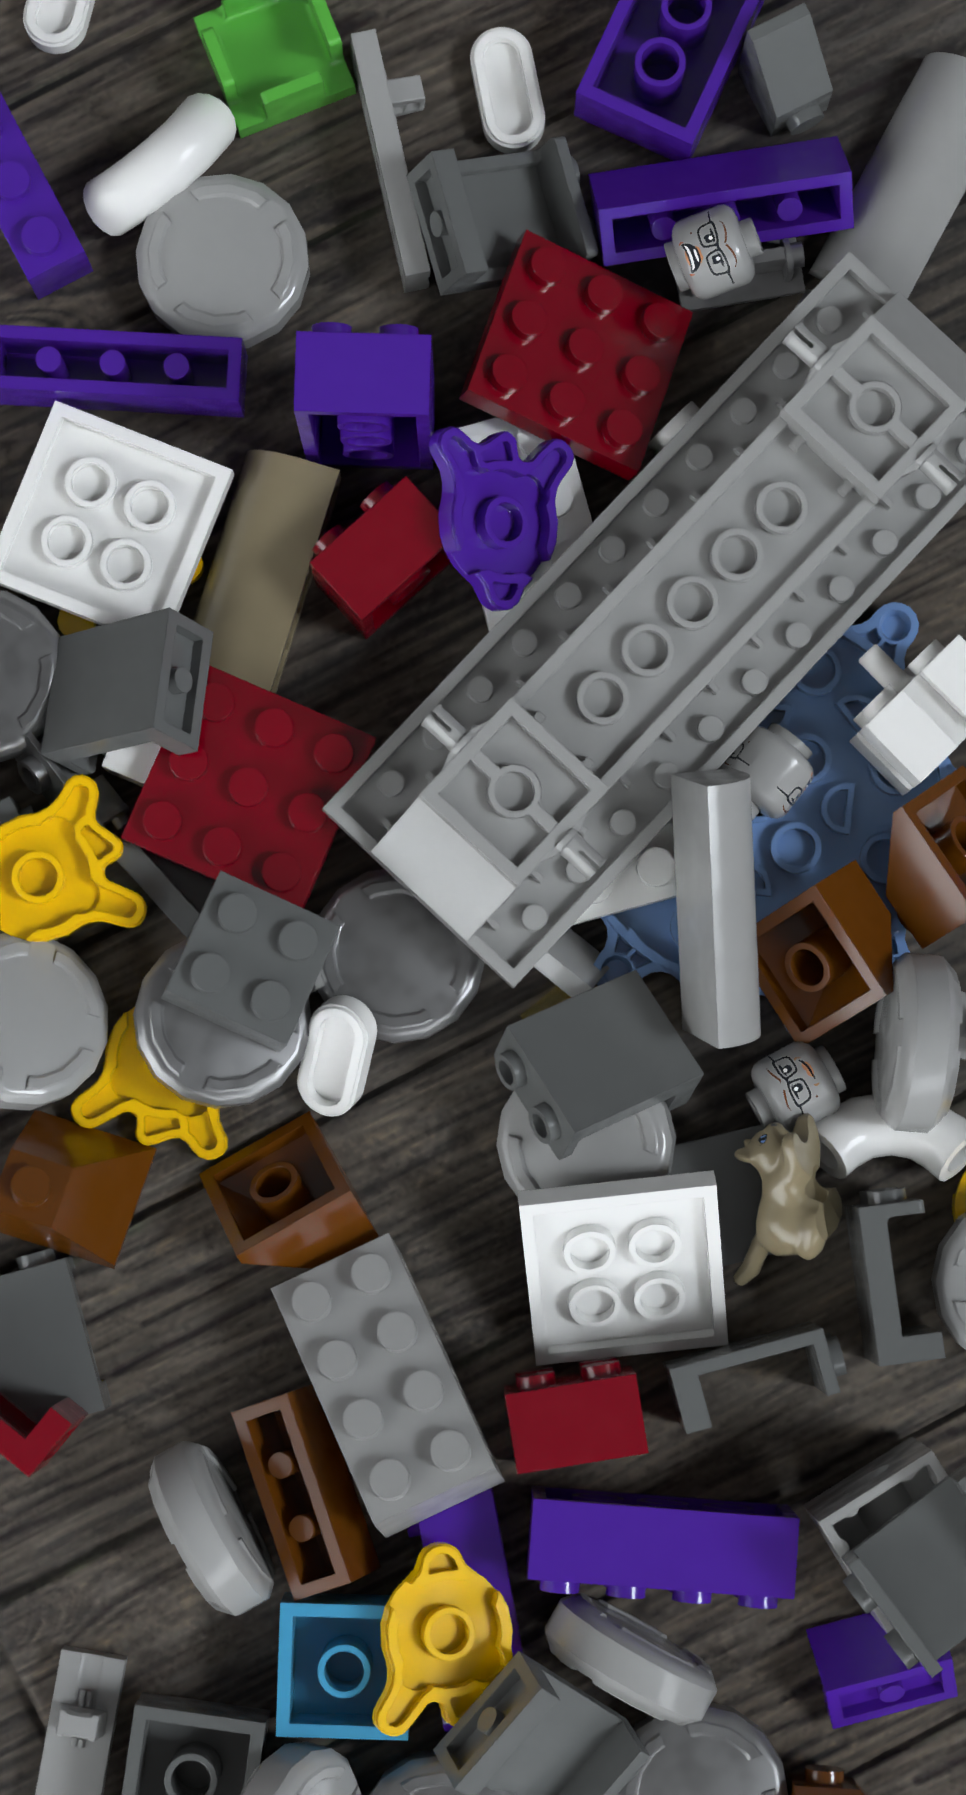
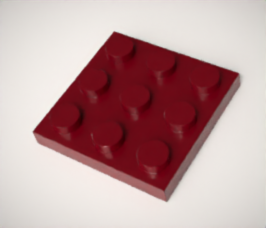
[459,229,693,481]
[121,665,378,909]

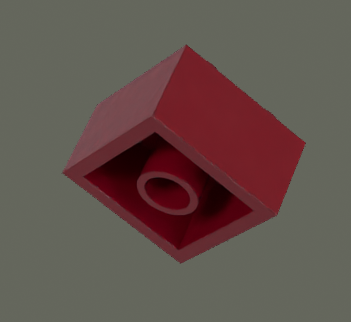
[309,476,451,640]
[504,1356,649,1474]

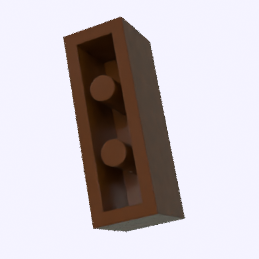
[231,1384,381,1601]

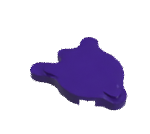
[429,426,574,612]

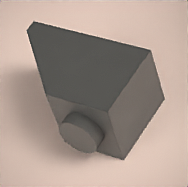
[738,2,833,137]

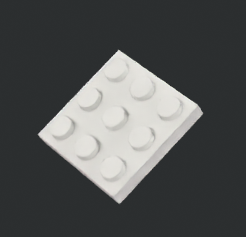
[0,400,234,626]
[517,1170,728,1366]

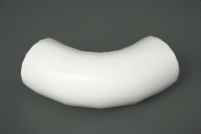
[83,93,237,236]
[815,1094,966,1181]

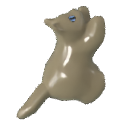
[733,1113,842,1286]

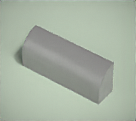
[808,52,966,299]
[671,768,761,1049]

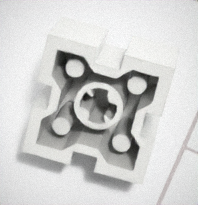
[849,635,966,796]

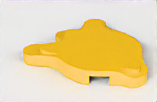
[0,774,147,942]
[70,1007,228,1160]
[372,1542,513,1737]

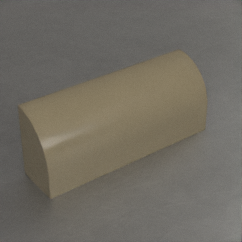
[193,450,342,694]

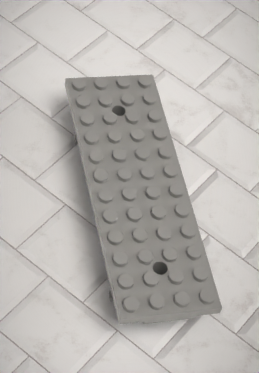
[322,251,966,989]

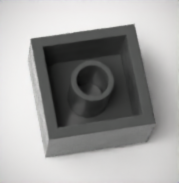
[161,871,340,1052]
[122,1692,271,1795]

